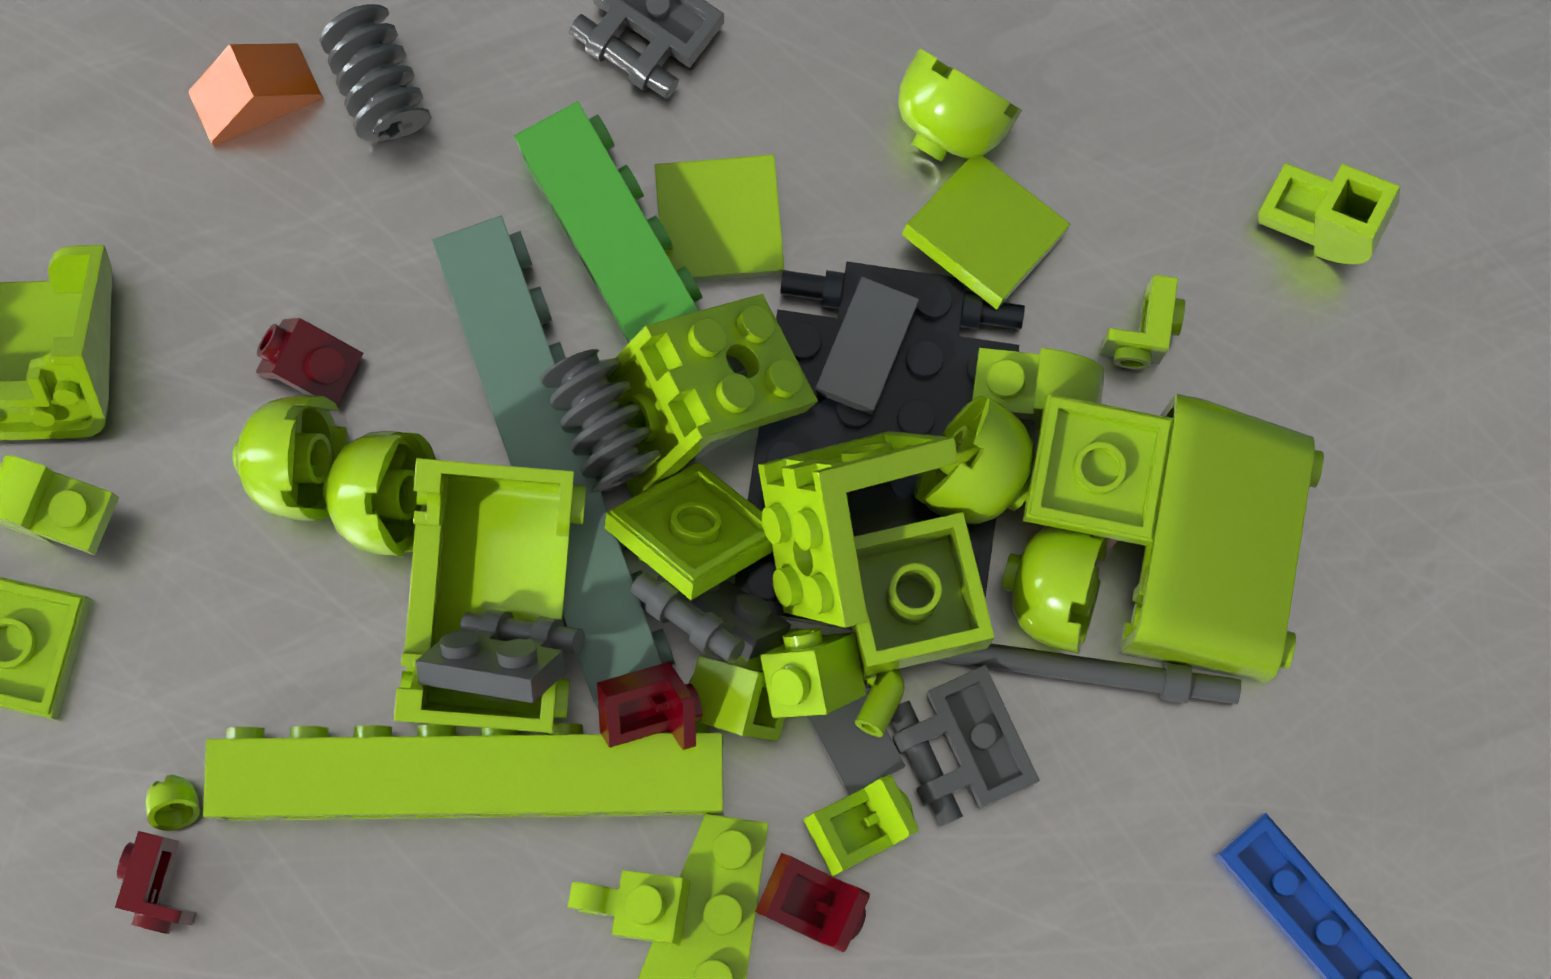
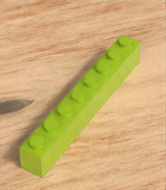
[203,722,724,821]

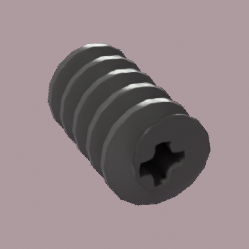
[319,4,432,142]
[540,349,662,493]

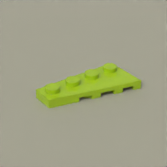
[638,814,768,979]

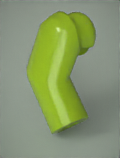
[855,668,905,737]

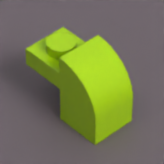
[1258,163,1400,264]
[972,347,1104,433]
[0,455,119,555]

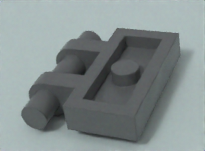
[569,0,724,99]
[631,573,791,663]
[416,609,585,703]
[891,665,1040,827]

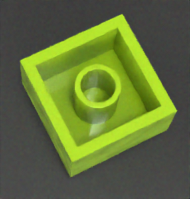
[852,512,995,677]

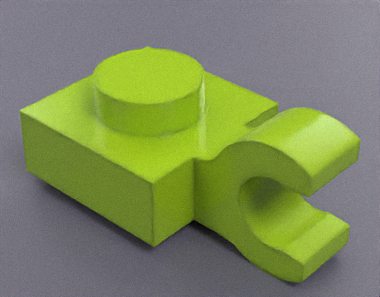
[568,870,690,946]

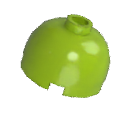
[898,48,1022,162]
[233,395,349,521]
[914,395,1034,524]
[323,431,436,556]
[1002,526,1108,654]

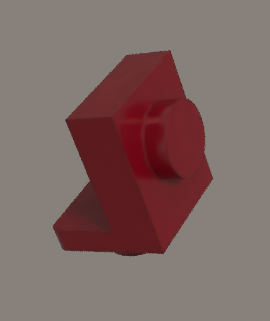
[256,318,364,406]
[597,662,702,750]
[115,831,195,934]
[755,853,870,952]

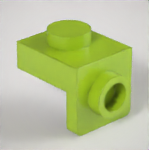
[1100,274,1185,369]
[803,774,919,877]

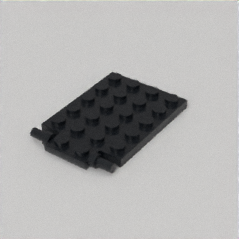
[734,261,1025,630]

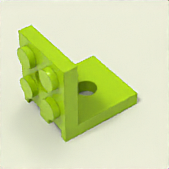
[607,293,818,497]
[758,431,958,628]

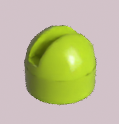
[145,774,200,831]

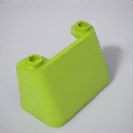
[0,245,112,440]
[1119,394,1324,683]
[394,458,586,733]

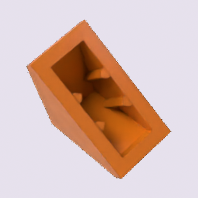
[188,43,323,146]

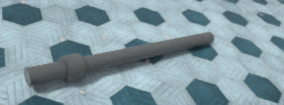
[935,643,1241,704]

